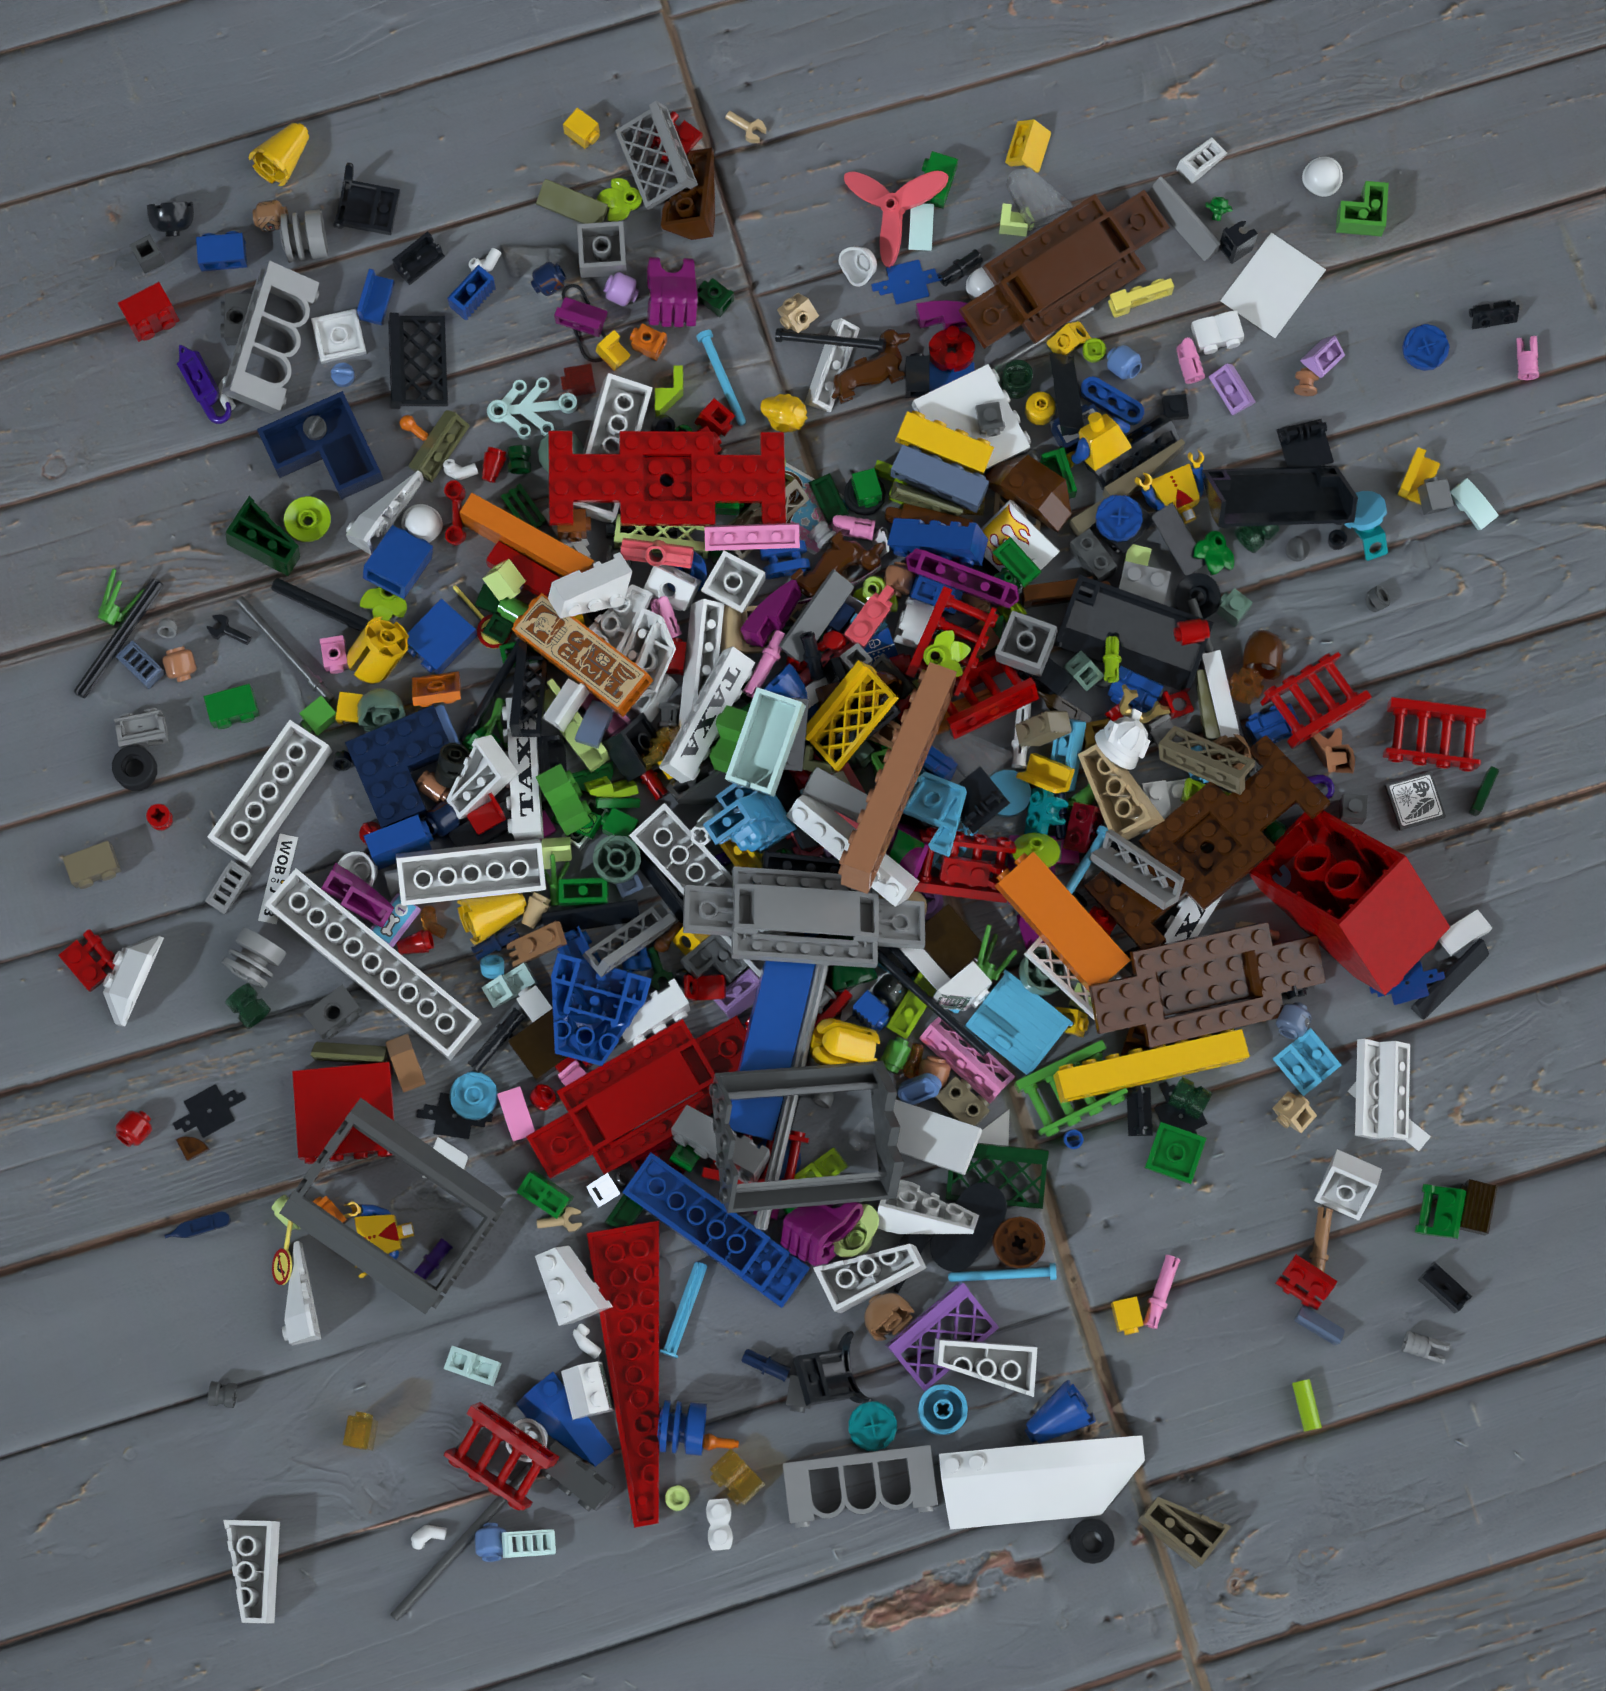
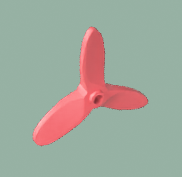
[844,171,949,268]

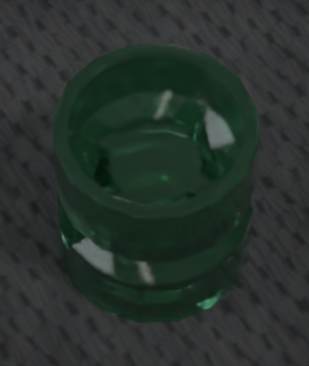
[1001,360,1033,399]
[1234,525,1279,553]
[225,983,271,1029]
[1167,1076,1212,1120]

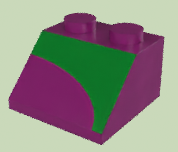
[886,822,929,879]

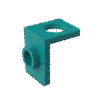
[1352,525,1388,561]

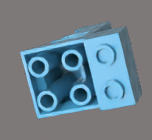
[703,783,797,854]

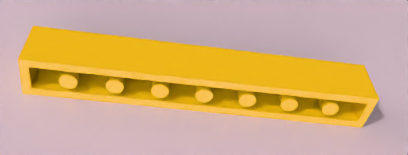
[1053,1028,1250,1104]

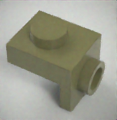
[803,745,836,774]

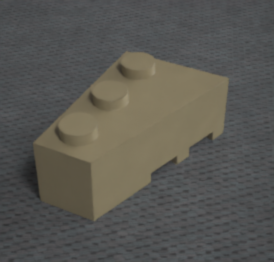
[1137,1497,1231,1569]

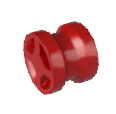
[146,804,173,831]

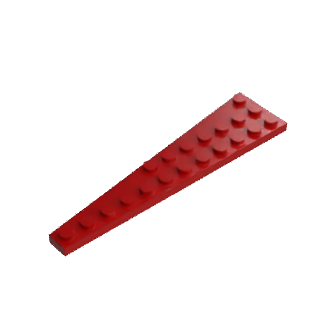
[587,1221,659,1528]

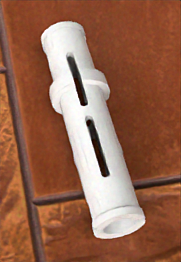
[1011,703,1031,769]

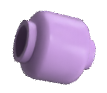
[603,272,639,307]

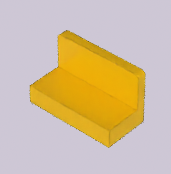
[1005,119,1051,173]
[1397,447,1440,505]
[1016,753,1075,793]

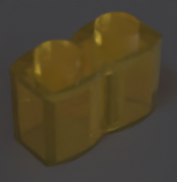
[709,1448,766,1506]

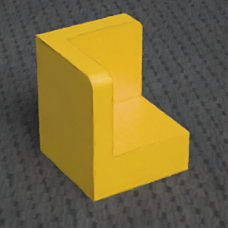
[595,330,630,371]
[335,692,363,725]

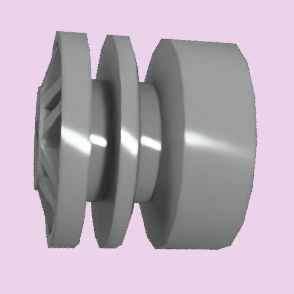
[280,209,328,262]
[222,927,287,988]

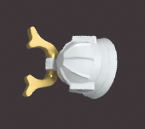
[1095,685,1170,770]

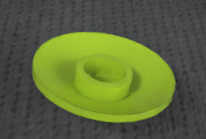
[284,496,331,542]
[1012,833,1060,868]

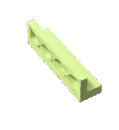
[614,514,708,559]
[538,679,610,772]

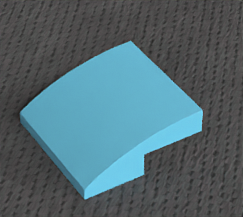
[1273,1028,1342,1096]

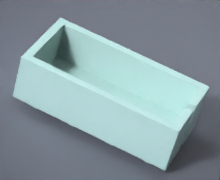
[725,687,806,797]

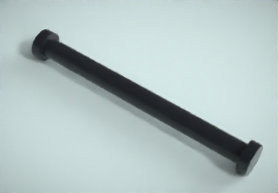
[775,328,886,353]

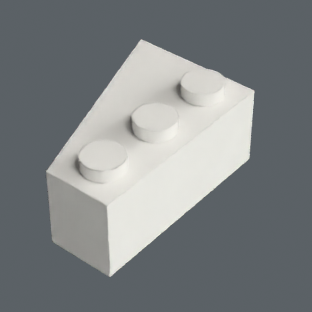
[548,552,632,618]
[622,979,690,1047]
[535,1246,613,1326]

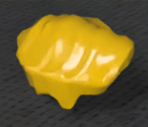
[760,394,808,433]

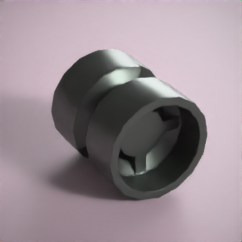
[435,743,470,788]

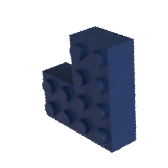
[257,391,384,500]
[345,705,449,828]

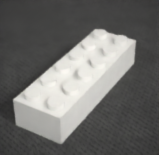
[573,373,653,524]
[207,720,332,868]
[396,838,546,906]

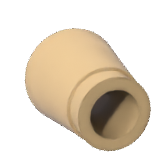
[521,891,551,929]

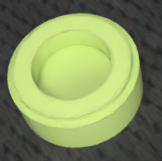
[665,1485,690,1511]

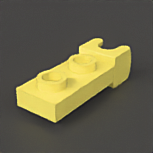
[1108,278,1174,318]

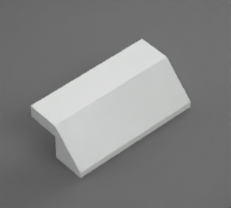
[1355,1039,1410,1140]

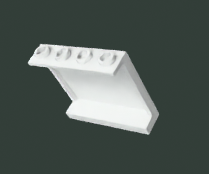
[912,364,1031,474]

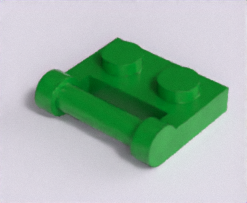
[1415,1184,1466,1239]

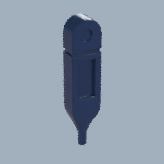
[164,1211,231,1239]

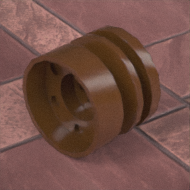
[992,1216,1045,1269]

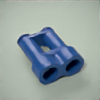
[621,942,652,973]

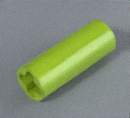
[1292,1379,1322,1432]

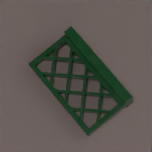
[946,1143,1049,1209]

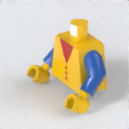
[1066,412,1132,471]
[1135,450,1204,524]
[344,1202,415,1278]

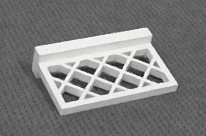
[1024,937,1131,1020]

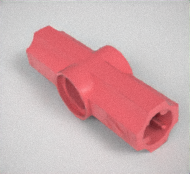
[620,538,694,568]

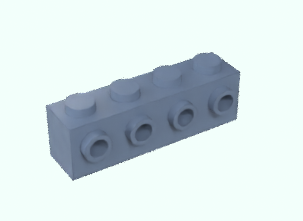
[891,444,989,513]

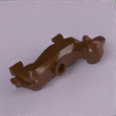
[831,329,910,404]
[791,531,885,597]

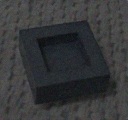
[1162,394,1189,420]
[823,657,847,684]

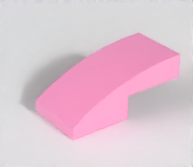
[497,1086,535,1142]

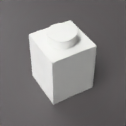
[516,985,552,1023]

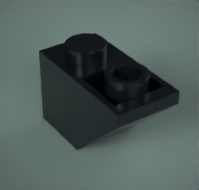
[904,353,929,398]

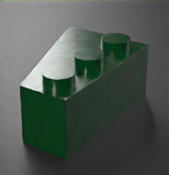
[225,495,300,576]

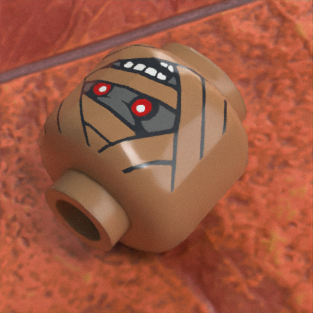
[253,200,288,232]

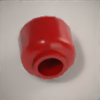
[115,1110,152,1147]

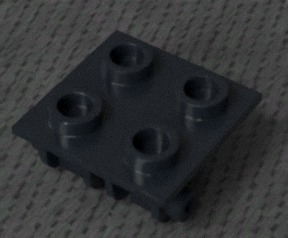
[1276,419,1334,467]
[958,766,1010,834]

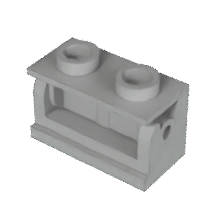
[114,708,170,749]

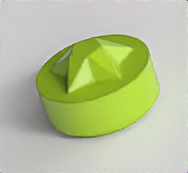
[1082,338,1106,363]

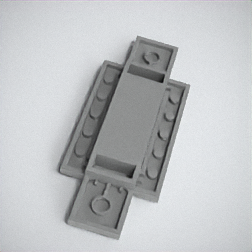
[683,866,925,968]

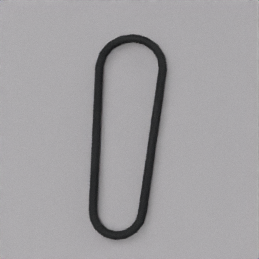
[562,284,606,363]

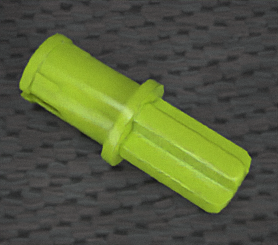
[1102,636,1122,683]

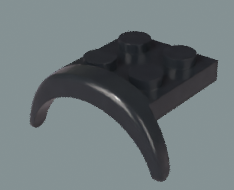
[333,162,400,235]
[793,1331,872,1406]

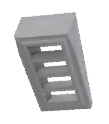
[205,860,253,915]

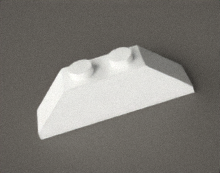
[622,608,676,699]
[103,936,164,1026]

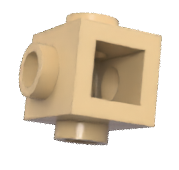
[777,293,819,333]
[1272,1091,1317,1133]

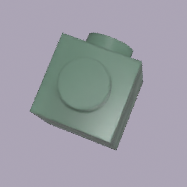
[1217,588,1253,627]

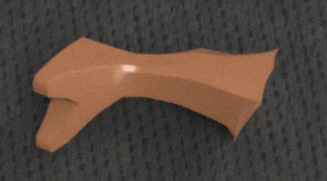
[1310,728,1355,773]

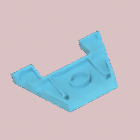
[903,772,967,857]

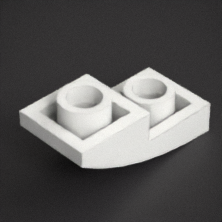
[1438,910,1492,956]

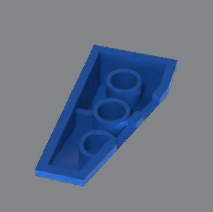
[516,1372,615,1467]

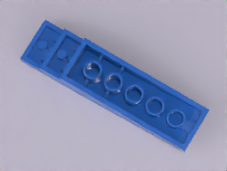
[729,961,815,1141]
[622,1153,810,1308]

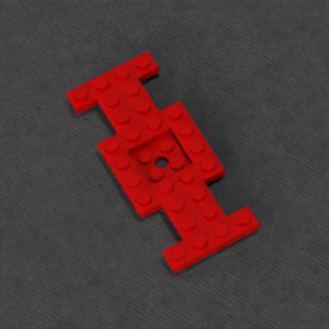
[548,431,786,526]

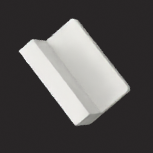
[542,678,590,732]

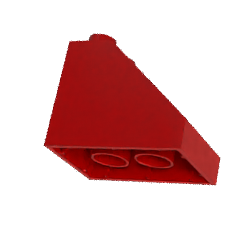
[1249,810,1450,995]

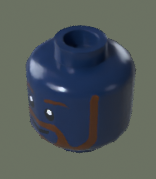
[531,262,567,296]
[424,801,460,837]

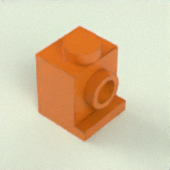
[630,323,667,361]

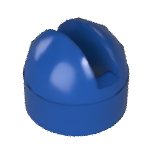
[1063,1129,1084,1149]

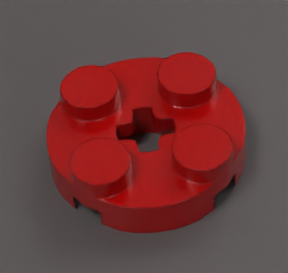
[929,326,975,372]

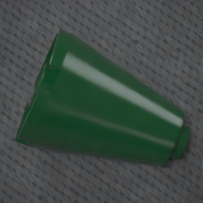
[826,934,878,992]

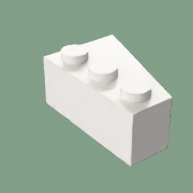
[446,735,518,819]

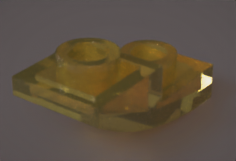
[642,726,680,767]

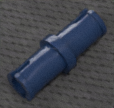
[471,924,520,961]

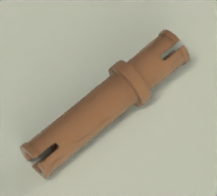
[1309,1207,1333,1272]

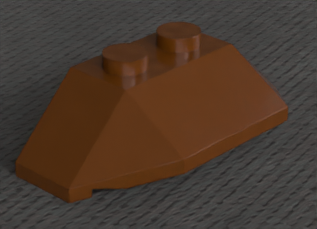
[985,455,1071,533]

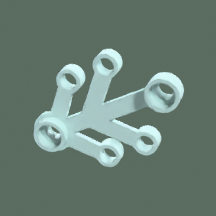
[487,377,578,440]

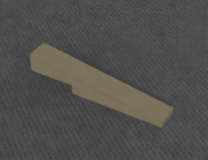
[1069,438,1185,537]

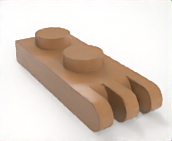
[506,922,567,968]

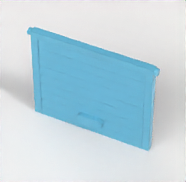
[965,969,1074,1076]

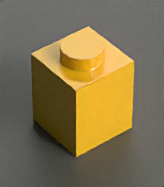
[563,107,600,149]
[1111,1296,1144,1335]

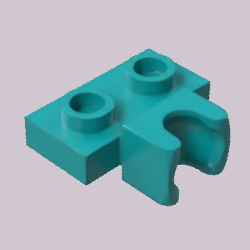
[1024,788,1069,835]

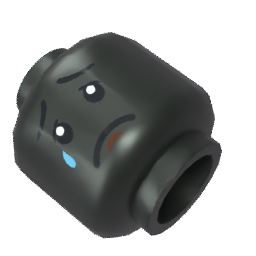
[873,974,908,1009]

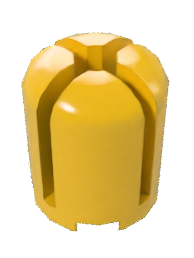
[347,617,409,684]
[810,1018,880,1065]

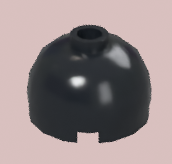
[147,202,194,237]

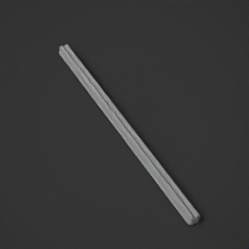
[754,964,829,1230]

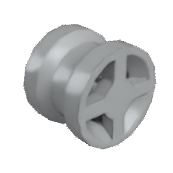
[808,521,837,550]

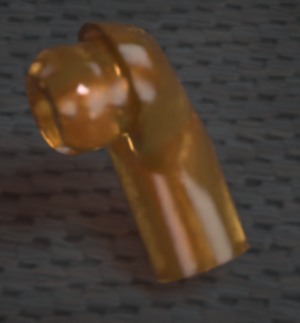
[420,905,448,939]
[903,1043,924,1079]

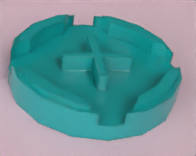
[848,1402,897,1451]

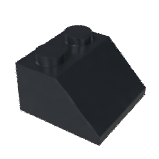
[601,712,666,782]

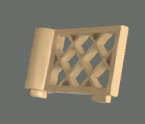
[721,604,808,654]

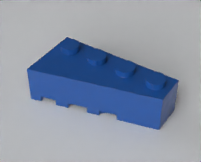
[887,518,988,567]

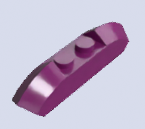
[906,548,1019,609]

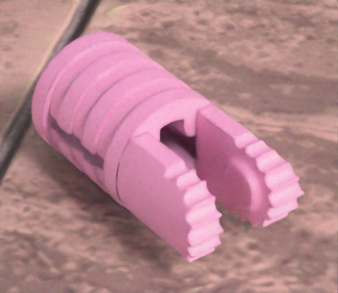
[1516,336,1539,380]
[1176,337,1205,384]
[832,515,876,541]
[650,596,682,638]

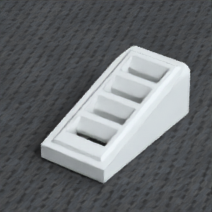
[1176,137,1227,184]

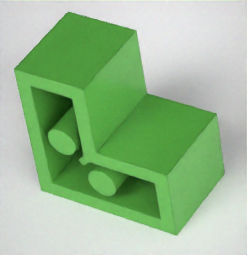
[1336,181,1389,237]
[709,705,748,773]
[536,764,591,836]

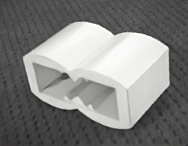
[1191,310,1244,355]
[706,1498,733,1551]

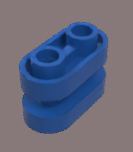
[759,540,811,579]

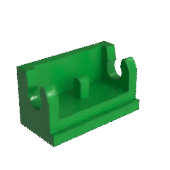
[1040,447,1077,499]
[517,1170,574,1219]

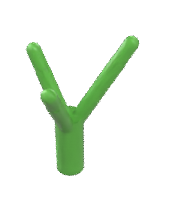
[484,698,508,749]
[544,854,570,906]

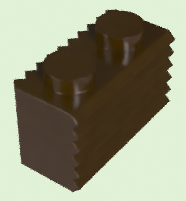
[1460,1179,1498,1236]

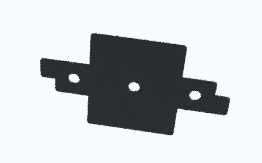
[1155,1082,1208,1135]
[173,1084,246,1138]
[416,1093,493,1139]

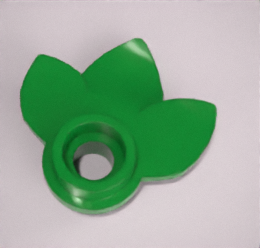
[1194,531,1235,575]

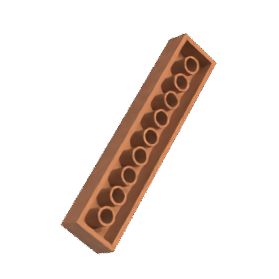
[838,662,957,894]

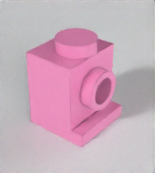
[319,635,349,674]

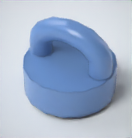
[331,363,355,387]

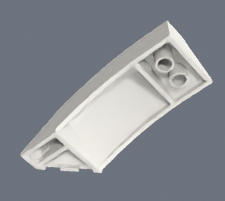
[939,1435,1145,1529]

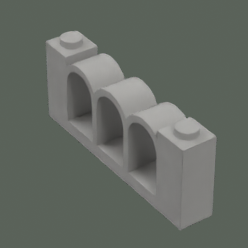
[221,261,320,414]
[783,1445,938,1528]

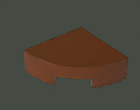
[176,1137,210,1161]

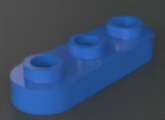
[1080,377,1144,425]

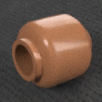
[883,562,916,598]
[162,646,197,682]
[917,1056,951,1088]

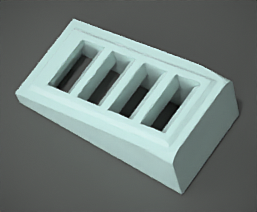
[502,1529,556,1558]

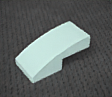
[908,203,934,251]
[1450,478,1499,530]
[481,963,538,1008]
[444,1346,502,1386]

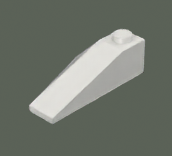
[346,471,424,555]
[589,584,653,653]
[877,1179,979,1234]
[282,1241,321,1346]

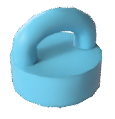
[480,955,505,979]

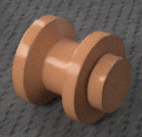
[1294,368,1319,396]

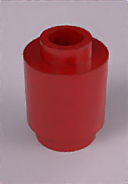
[1173,618,1210,646]

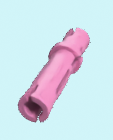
[743,630,786,698]
[1143,1255,1181,1329]

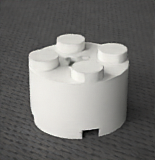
[893,597,935,649]

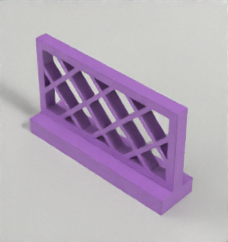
[885,1282,999,1391]

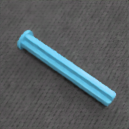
[659,1262,707,1359]

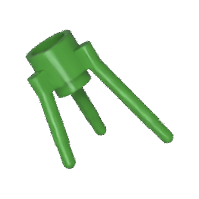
[97,568,145,626]
[976,924,1018,981]

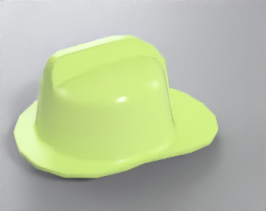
[832,1204,879,1258]

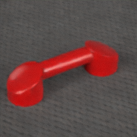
[444,480,466,545]
[786,631,846,674]

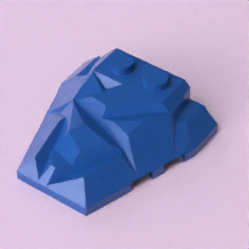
[551,953,652,1066]

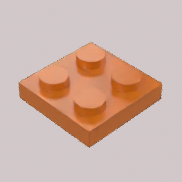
[412,671,461,707]

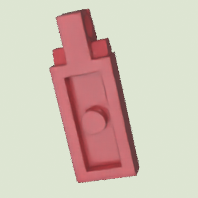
[844,585,895,649]

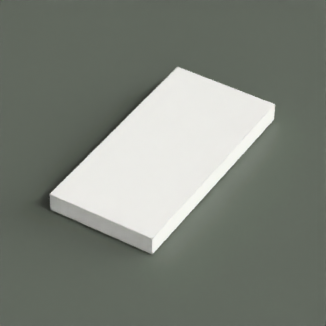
[893,1100,983,1175]

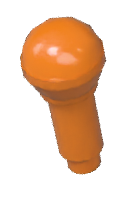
[399,415,429,441]
[702,1433,739,1451]

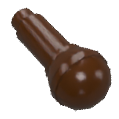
[654,921,683,953]

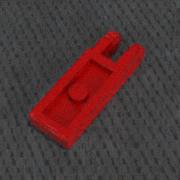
[939,855,1010,888]

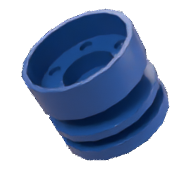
[657,1400,707,1456]

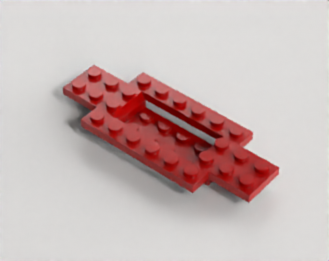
[526,1015,747,1179]

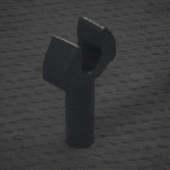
[207,614,251,645]

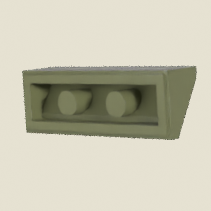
[536,179,608,224]
[409,410,470,482]
[890,482,963,516]
[1195,670,1221,741]
[311,1042,387,1064]

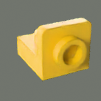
[1053,1006,1089,1038]

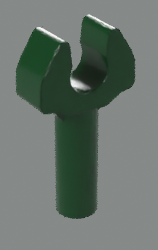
[647,947,674,992]

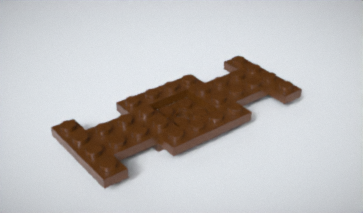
[1084,735,1330,949]

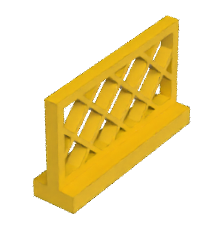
[805,660,899,772]

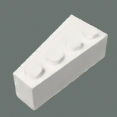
[813,1244,927,1313]
[933,1338,1037,1397]

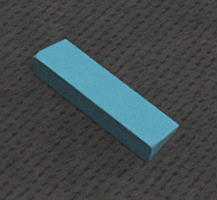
[1051,719,1086,792]

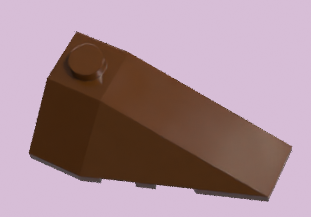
[661,148,715,240]

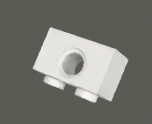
[643,565,702,611]

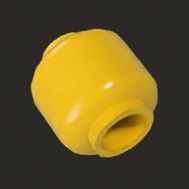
[1025,392,1056,425]

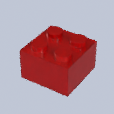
[118,282,180,342]

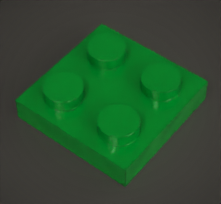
[1145,1122,1207,1185]

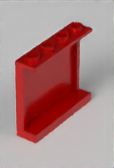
[292,1062,395,1164]

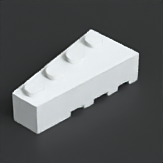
[223,1520,280,1623]

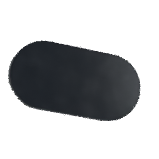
[930,1182,1007,1272]

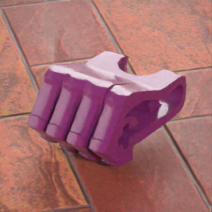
[647,257,698,327]
[780,1202,864,1266]

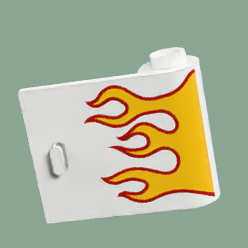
[981,500,1060,590]

